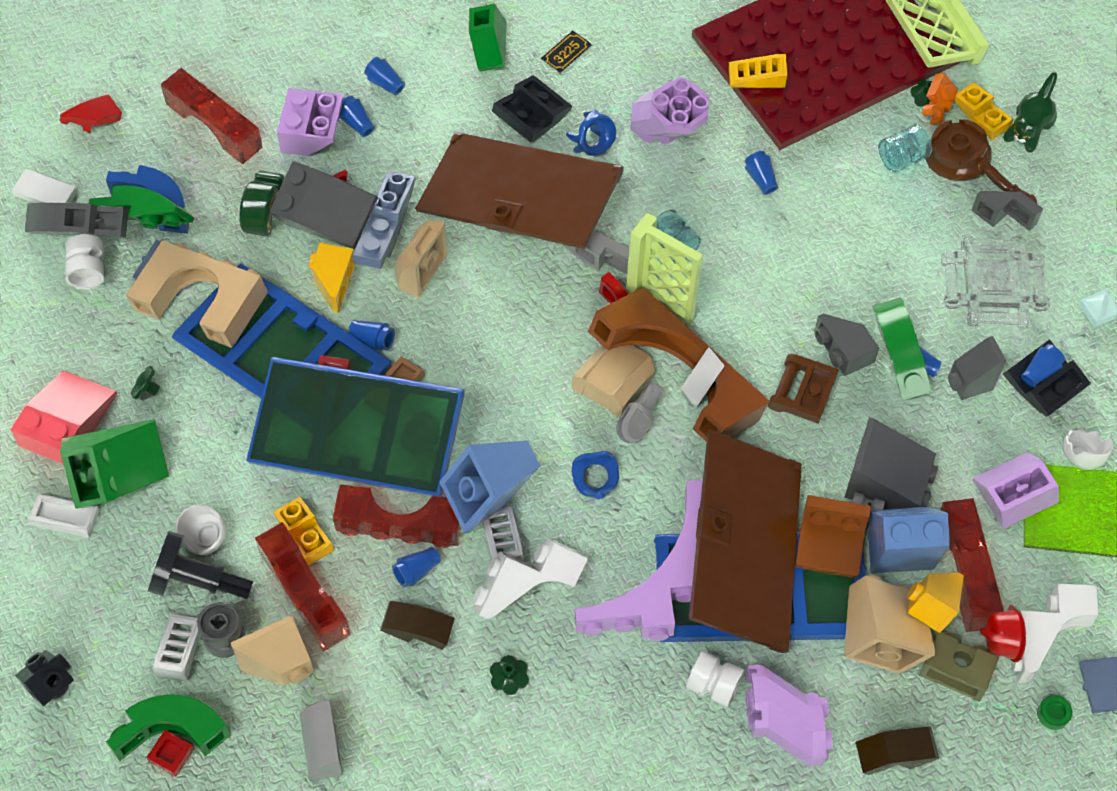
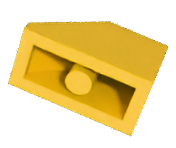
[309,242,356,313]
[907,572,964,633]

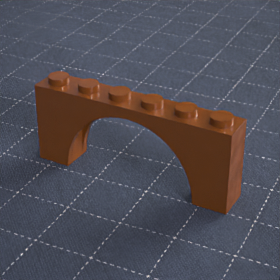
[588,287,770,442]

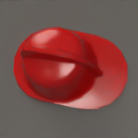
[980,604,1026,662]

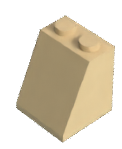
[844,575,935,674]

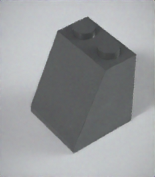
[844,418,938,509]

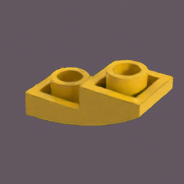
[954,82,1013,140]
[273,497,334,566]

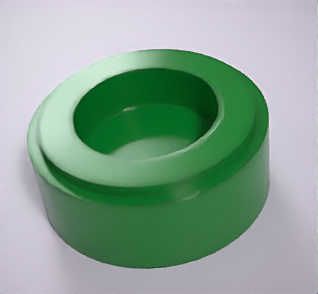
[1037,695,1073,730]

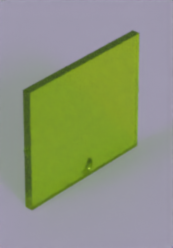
[1024,464,1117,558]

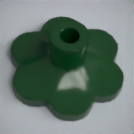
[910,80,932,107]
[131,365,160,400]
[490,655,529,695]

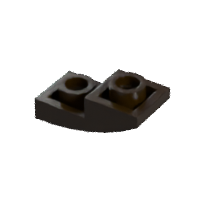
[380,601,455,650]

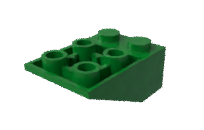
[60,419,169,509]

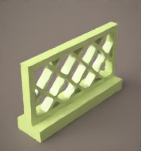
[885,0,989,68]
[626,212,703,324]

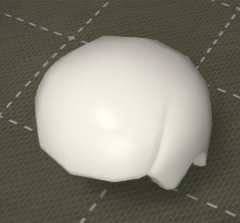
[1062,430,1114,470]
[175,505,226,555]

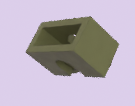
[919,632,999,702]

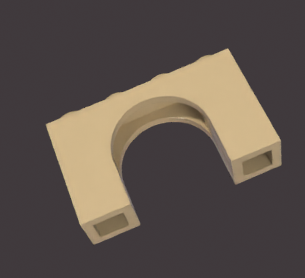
[126,240,268,348]

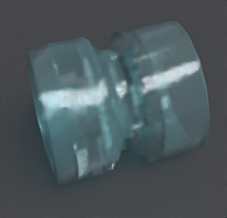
[878,124,932,173]
[656,209,701,264]

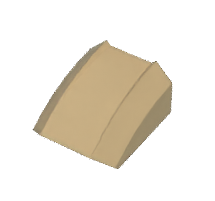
[394,220,447,298]
[572,345,656,418]

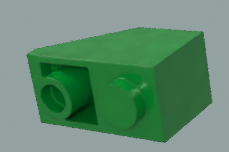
[469,3,507,72]

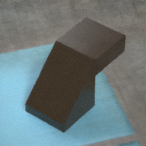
[856,727,939,775]

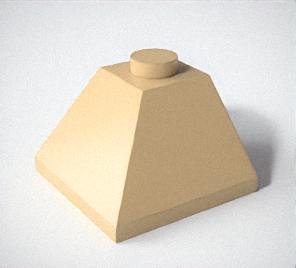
[231,615,314,685]

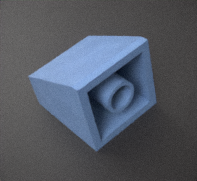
[439,441,540,534]
[868,507,950,574]

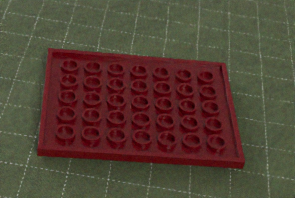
[692,0,961,150]

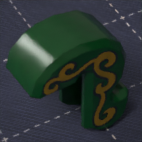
[239,170,285,236]

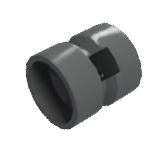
[197,602,245,658]

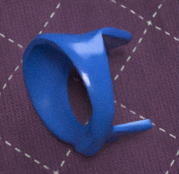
[566,109,616,156]
[571,451,619,500]

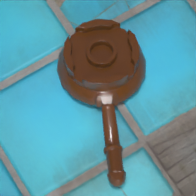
[925,119,1037,203]

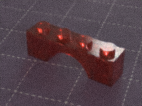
[161,68,263,164]
[333,484,461,548]
[940,498,1004,632]
[255,522,351,652]

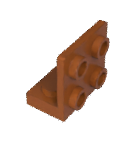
[795,495,871,578]

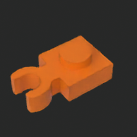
[922,73,958,125]

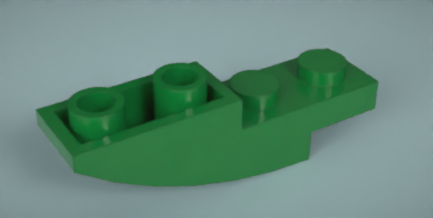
[88,185,194,229]

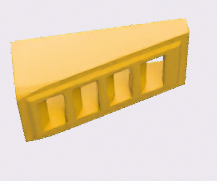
[729,54,787,88]

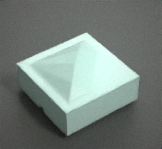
[1078,290,1117,327]

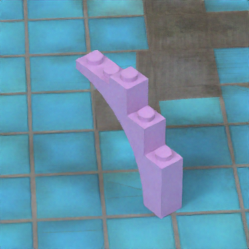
[575,480,703,641]

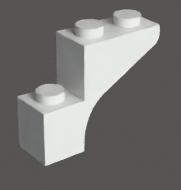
[473,538,588,619]
[1011,583,1099,683]

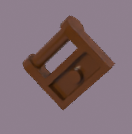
[768,354,839,424]

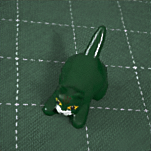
[1003,72,1057,153]

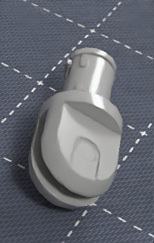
[616,382,663,443]

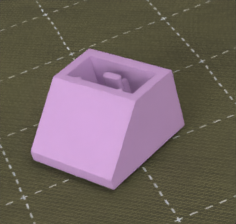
[277,88,344,156]
[973,452,1059,529]

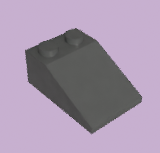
[269,161,378,250]

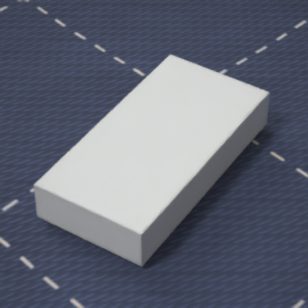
[12,169,78,203]
[28,493,100,538]

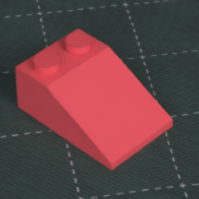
[10,371,117,464]

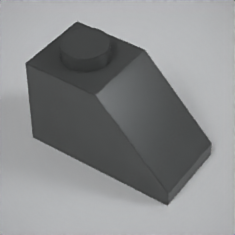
[948,336,1006,400]

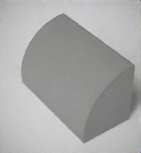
[300,700,343,781]

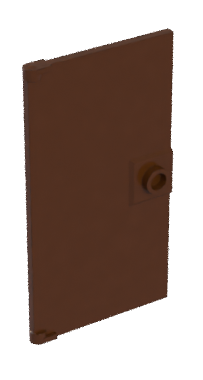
[415,132,624,249]
[689,429,802,653]

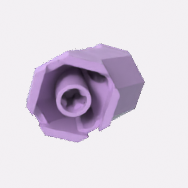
[630,78,709,144]
[745,665,833,766]

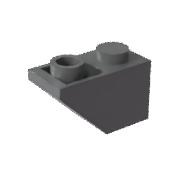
[814,313,879,376]

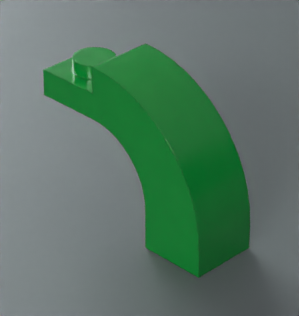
[872,297,932,400]
[105,695,231,761]

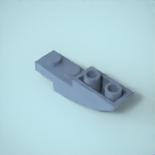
[353,171,415,269]

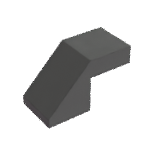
[971,191,1043,231]

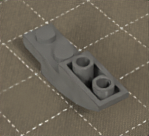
[25,203,129,238]

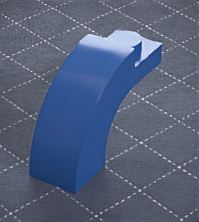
[106,165,189,234]

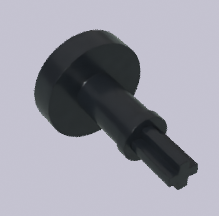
[148,531,253,599]

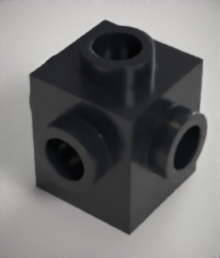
[15,650,74,707]

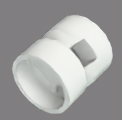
[65,234,104,289]
[686,650,745,708]

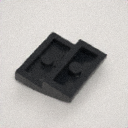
[492,75,572,143]
[1003,339,1091,417]

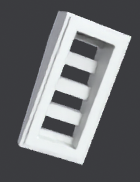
[483,506,524,562]
[152,614,200,681]

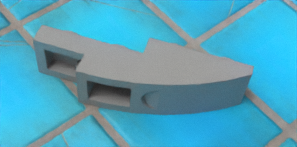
[562,230,629,274]

